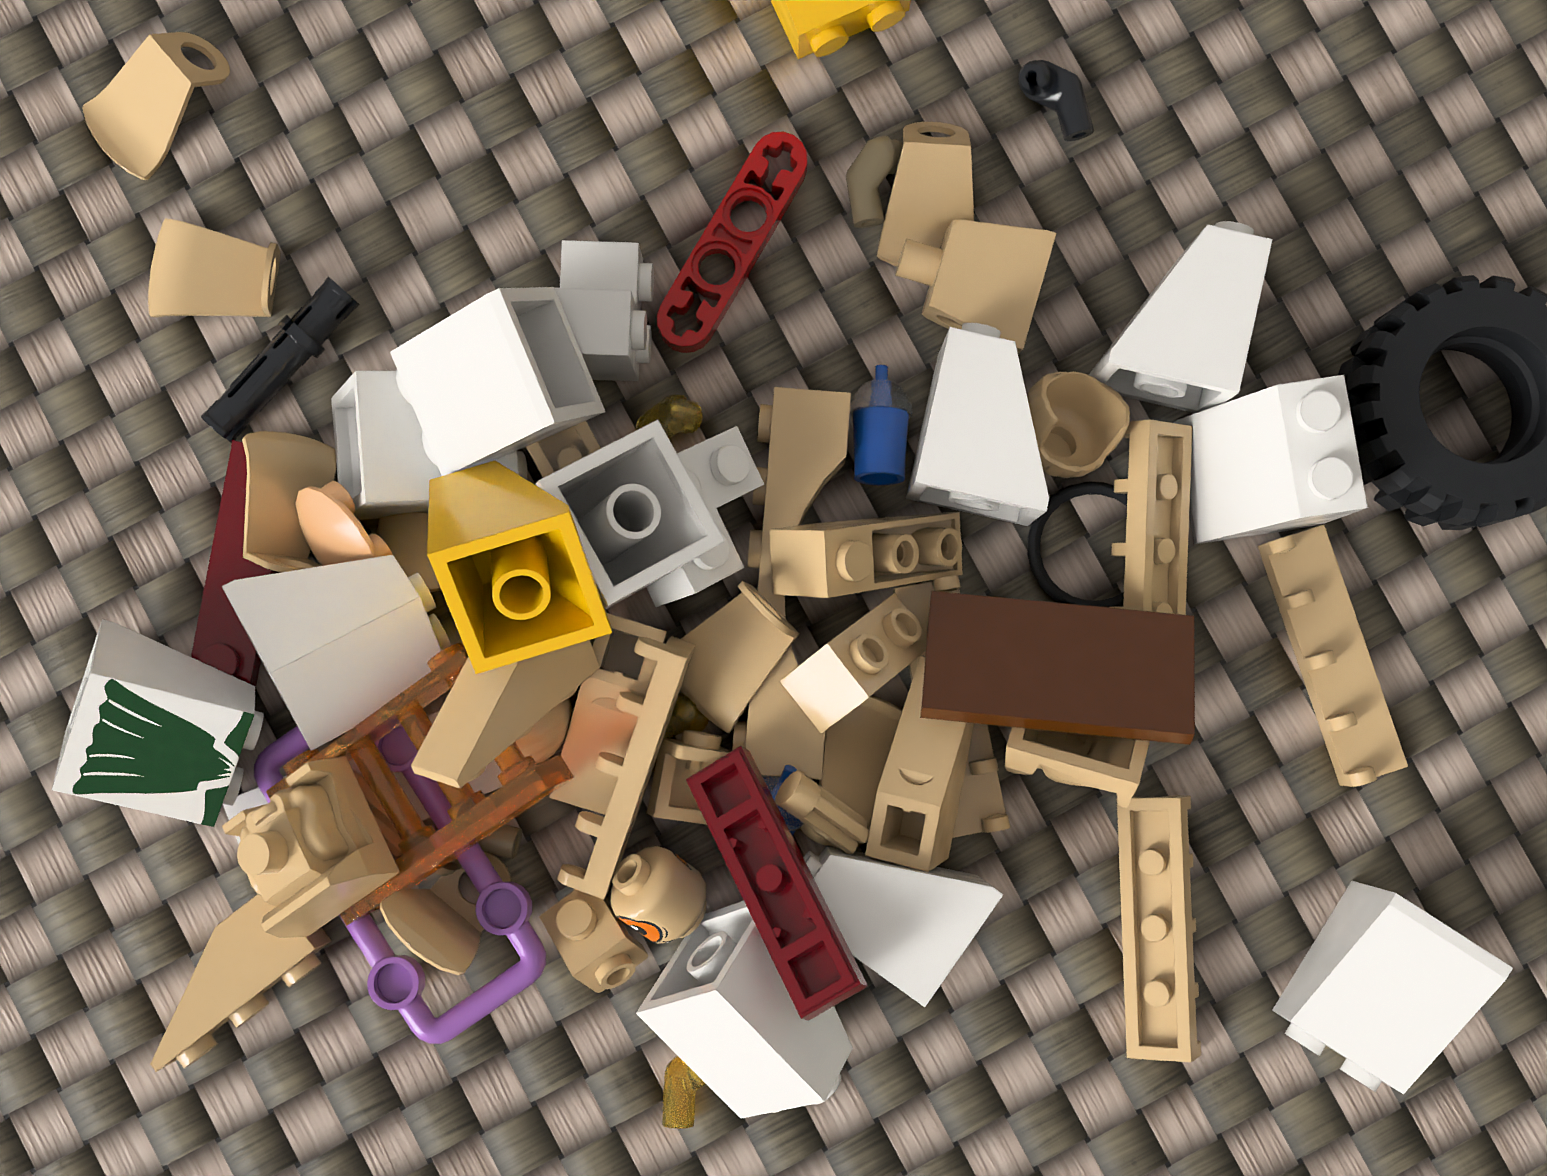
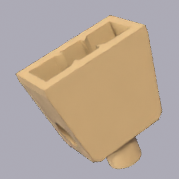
[895,220,1056,353]

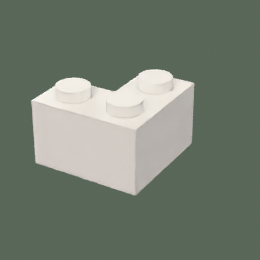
[555,240,654,381]
[646,426,764,607]

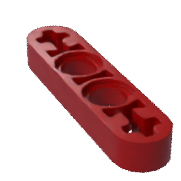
[657,131,807,353]

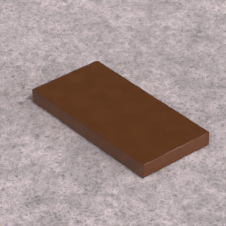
[920,591,1195,745]

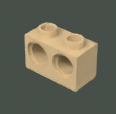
[780,593,927,733]

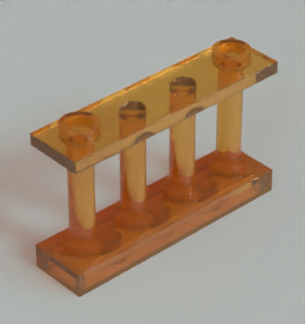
[266,642,574,926]

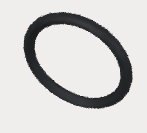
[1027,482,1127,608]

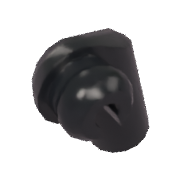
[1018,60,1094,141]

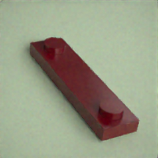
[191,440,278,691]
[686,746,868,1021]

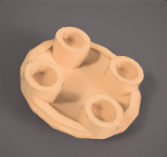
[295,481,392,566]

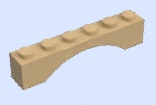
[732,387,851,780]

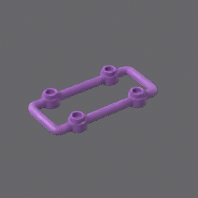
[254,709,546,1044]

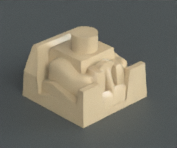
[1005,727,1150,808]
[222,756,400,938]

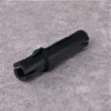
[201,276,360,443]

